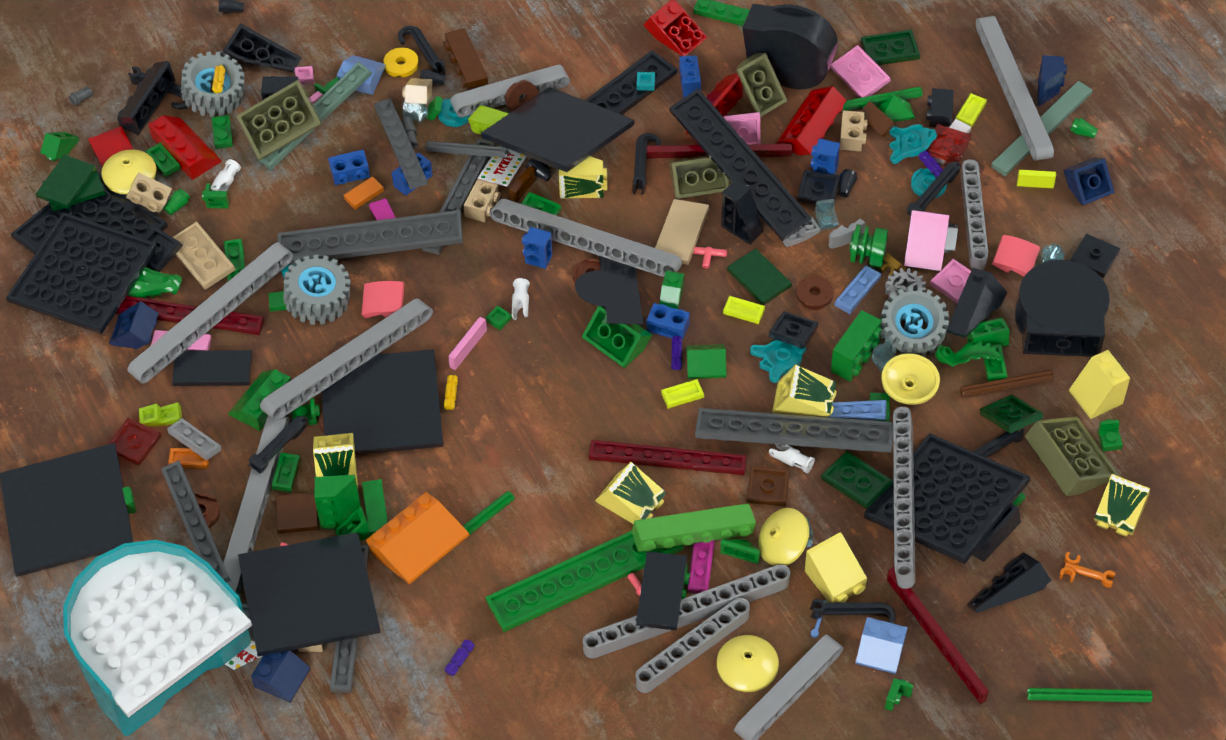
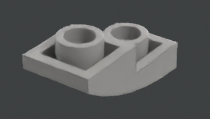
[782,217,821,247]
[829,219,865,249]

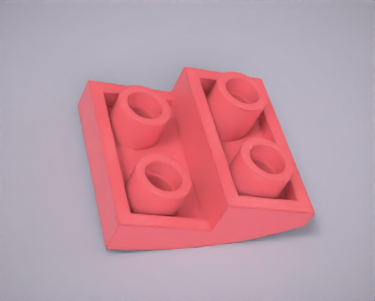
[992,235,1040,277]
[362,281,404,318]

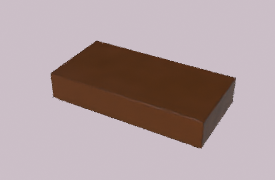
[860,101,895,137]
[509,166,536,202]

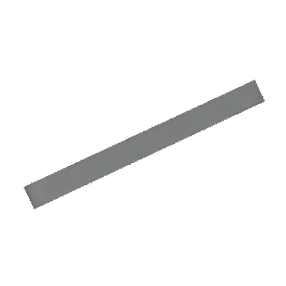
[976,16,1054,161]
[490,199,682,277]
[128,242,293,384]
[260,298,433,421]
[893,407,915,589]
[224,416,289,596]
[583,564,790,659]

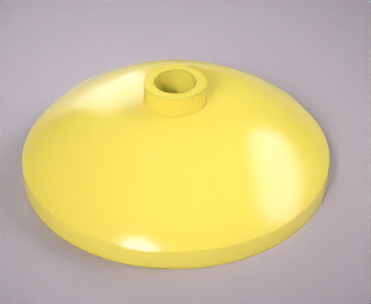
[101,150,156,194]
[881,354,940,405]
[758,508,809,566]
[717,635,779,692]

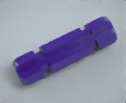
[919,150,943,178]
[671,336,682,370]
[444,640,475,676]

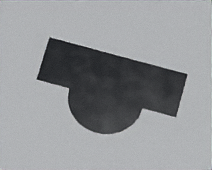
[575,256,643,325]

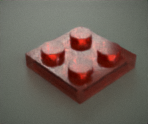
[926,124,971,163]
[107,417,161,465]

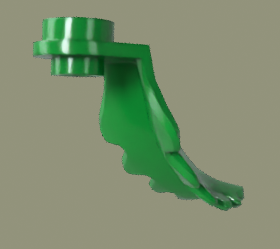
[935,340,1004,367]

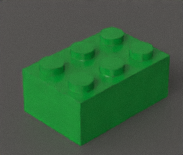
[831,310,882,382]

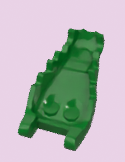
[127,267,182,299]

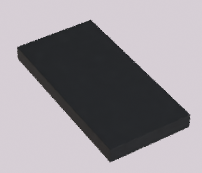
[172,350,252,386]
[636,552,687,631]

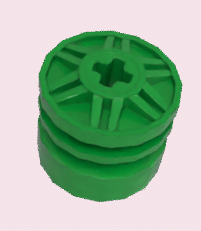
[849,224,888,268]

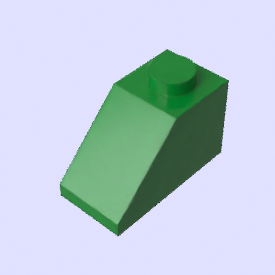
[40,131,80,161]
[659,271,684,309]

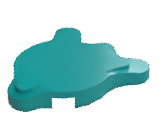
[889,124,937,164]
[750,340,806,383]

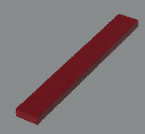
[647,144,792,158]
[115,296,264,335]
[589,440,747,475]
[887,567,989,704]

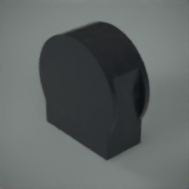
[742,3,838,89]
[1015,260,1110,357]

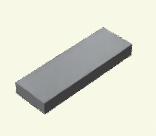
[167,418,221,461]

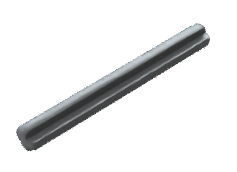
[425,141,509,158]

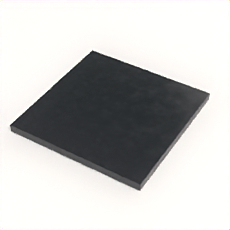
[481,87,634,172]
[11,172,168,255]
[6,212,158,334]
[320,349,443,455]
[864,433,1030,564]
[0,443,134,577]
[238,532,381,657]

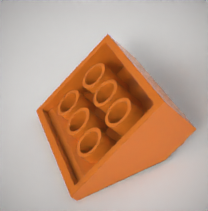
[366,492,469,585]

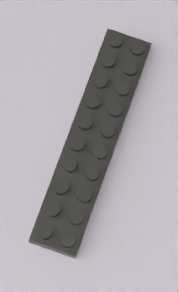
[278,210,463,265]
[695,408,893,453]

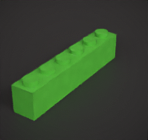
[632,503,756,552]

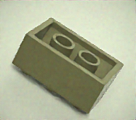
[736,53,787,117]
[668,155,729,199]

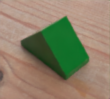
[335,507,370,541]

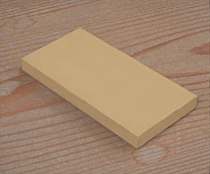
[655,199,709,265]
[173,222,236,290]

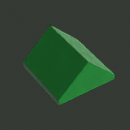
[686,344,726,379]

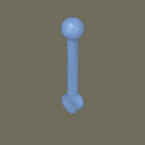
[811,600,828,638]

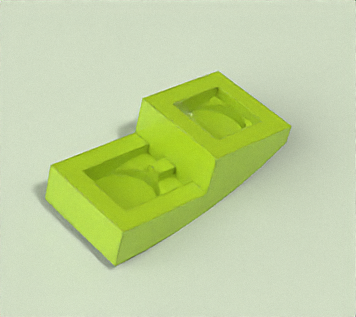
[139,402,182,427]

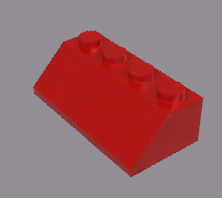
[686,73,743,135]
[776,86,846,156]
[148,115,222,180]

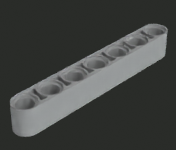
[450,65,570,117]
[960,159,988,270]
[636,598,750,693]
[734,634,843,740]

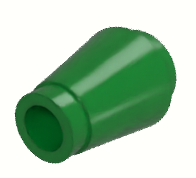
[1070,117,1098,138]
[164,188,190,216]

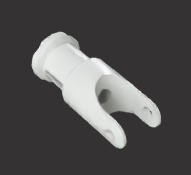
[211,159,241,191]
[512,278,530,320]
[769,444,815,474]

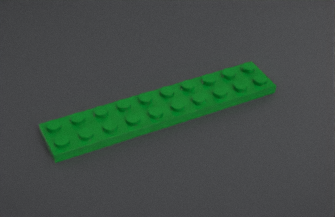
[485,531,684,633]

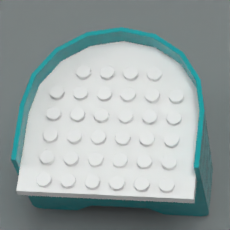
[63,540,252,736]

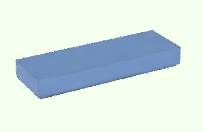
[834,265,881,314]
[828,400,887,421]

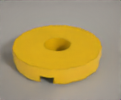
[384,47,419,78]

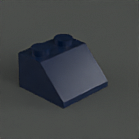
[1037,55,1067,106]
[1063,157,1115,205]
[109,301,158,349]
[251,651,310,703]

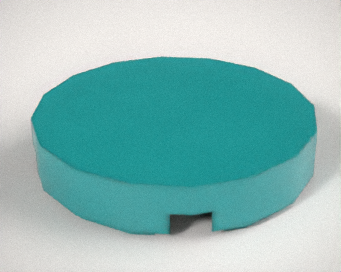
[438,96,471,127]
[911,168,948,199]

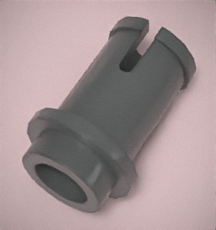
[69,86,93,105]

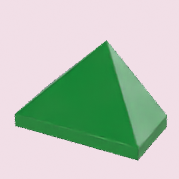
[877,95,915,122]
[720,539,760,564]

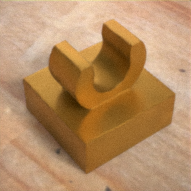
[881,253,906,276]

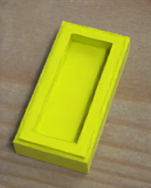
[956,93,987,128]
[1017,170,1056,188]
[723,296,765,324]
[661,379,704,408]

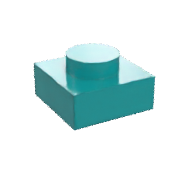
[637,72,655,90]

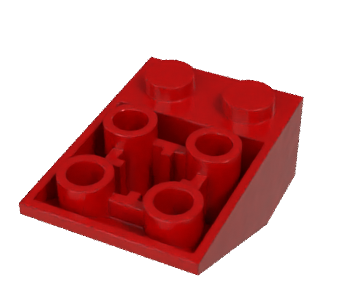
[643,0,708,56]

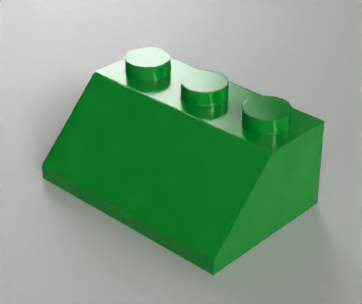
[582,306,652,368]
[228,369,291,431]
[314,475,361,530]

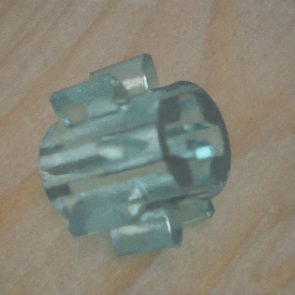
[1040,244,1065,263]

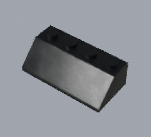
[117,61,176,136]

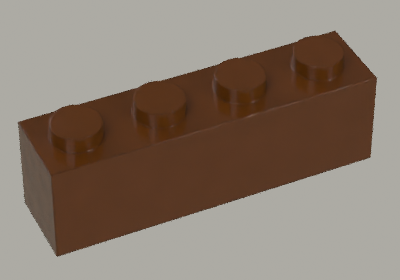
[443,28,488,91]

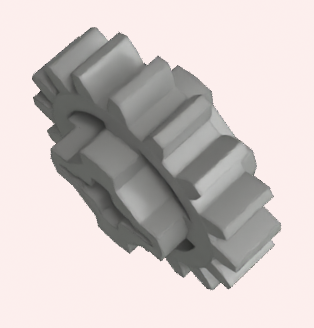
[885,268,926,300]

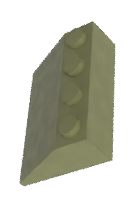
[237,80,322,160]
[1025,417,1120,496]

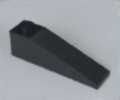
[223,23,302,72]
[947,268,1007,338]
[967,552,1052,613]

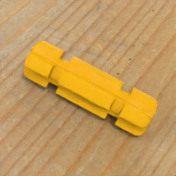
[212,65,226,94]
[444,375,458,410]

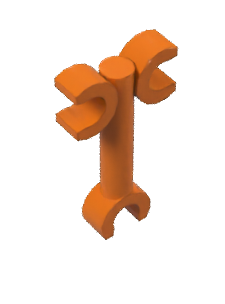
[1059,552,1115,588]

